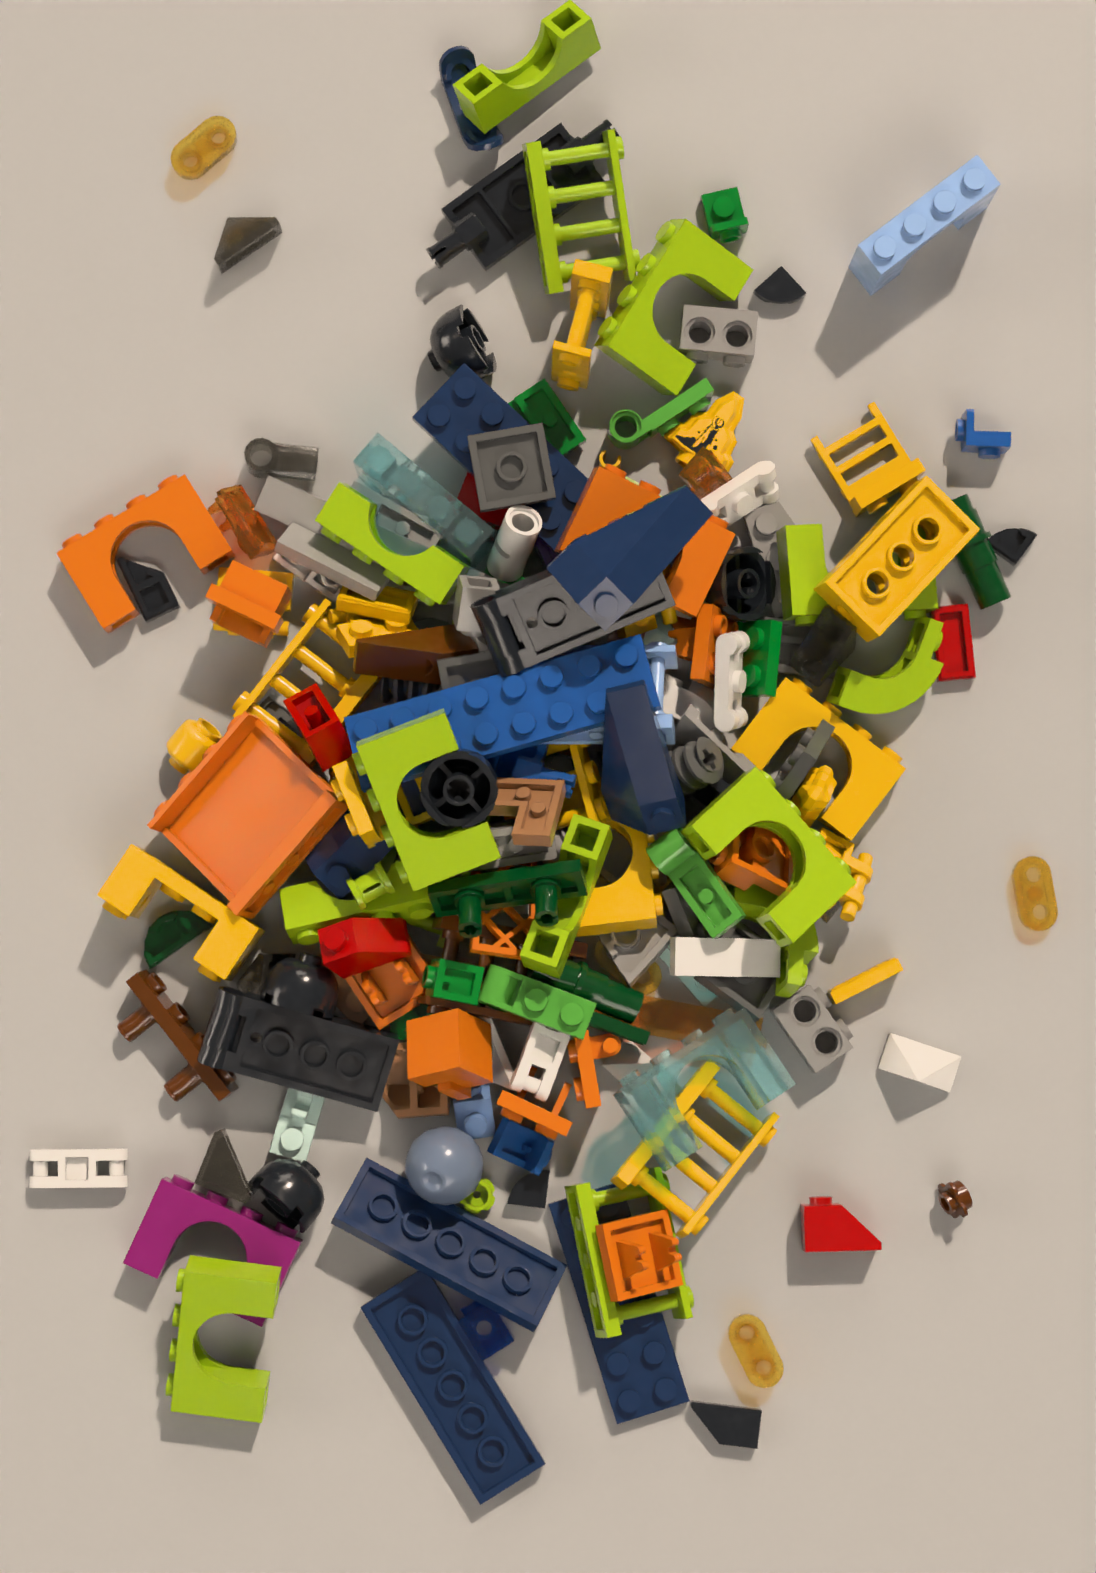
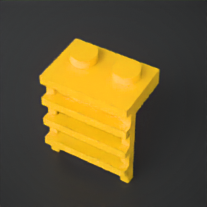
[810,402,926,517]
[330,760,436,849]

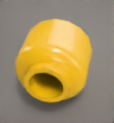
[166,718,222,774]

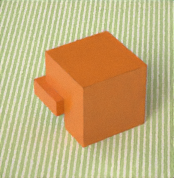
[205,560,292,648]
[406,1008,493,1101]

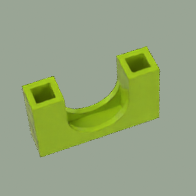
[594,218,754,396]
[776,524,938,626]
[352,708,501,892]
[680,766,857,947]
[165,1255,282,1423]

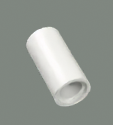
[487,505,542,582]

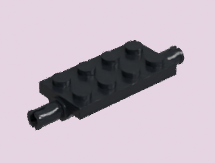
[426,119,619,271]

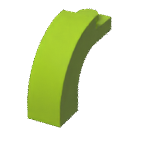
[826,616,944,714]
[725,882,819,998]

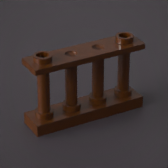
[417,914,588,1032]

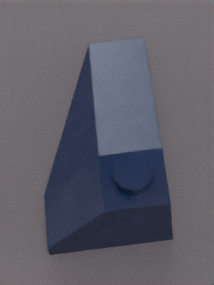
[546,485,713,631]
[601,680,686,835]
[305,779,426,899]

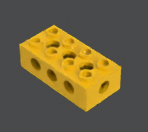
[813,475,980,642]

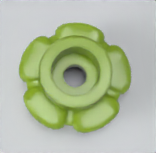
[460,1178,495,1214]

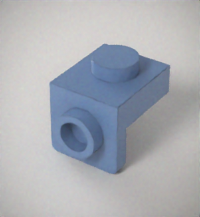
[453,1084,496,1139]

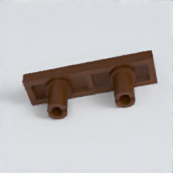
[117,969,239,1102]

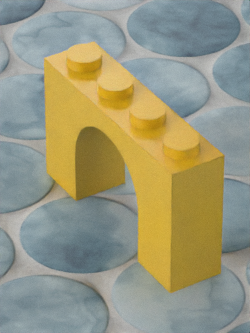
[730,677,906,841]
[561,777,664,937]

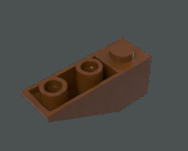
[353,624,479,685]

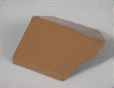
[382,1042,451,1119]

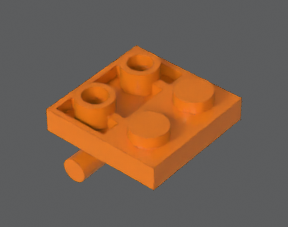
[567,1029,621,1109]

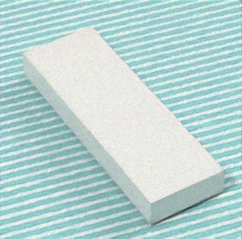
[670,937,781,977]

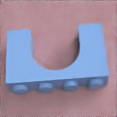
[848,155,1001,296]

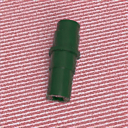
[952,494,1011,610]
[526,959,644,1024]

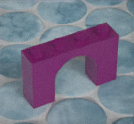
[123,1174,303,1327]

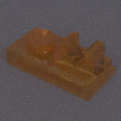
[678,446,733,500]
[208,484,277,560]

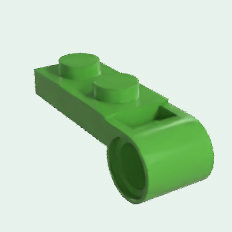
[608,378,714,450]
[646,828,746,939]
[478,964,597,1041]

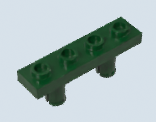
[428,859,588,938]

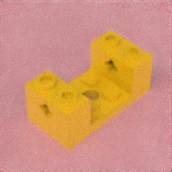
[97,844,265,983]

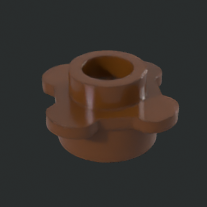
[938,1180,973,1218]

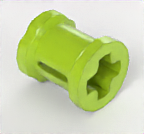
[345,862,396,910]

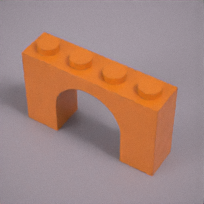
[554,464,736,617]
[57,474,236,634]

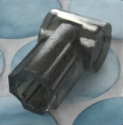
[244,438,319,481]

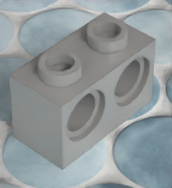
[678,304,758,368]
[770,985,853,1073]

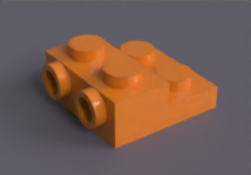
[709,827,793,896]

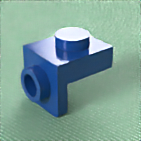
[955,409,1011,459]
[487,1117,554,1176]

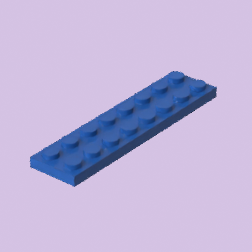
[344,634,662,793]

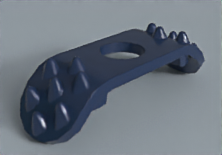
[439,46,504,152]

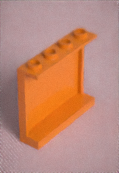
[147,711,348,919]

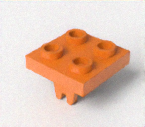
[668,604,739,689]
[345,934,429,1030]
[496,1066,573,1140]
[595,1209,683,1302]

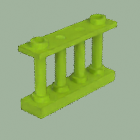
[522,129,641,294]
[564,1166,694,1338]

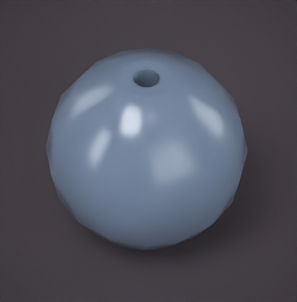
[405,1126,483,1206]

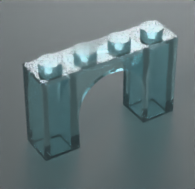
[353,432,495,569]
[613,1007,796,1172]

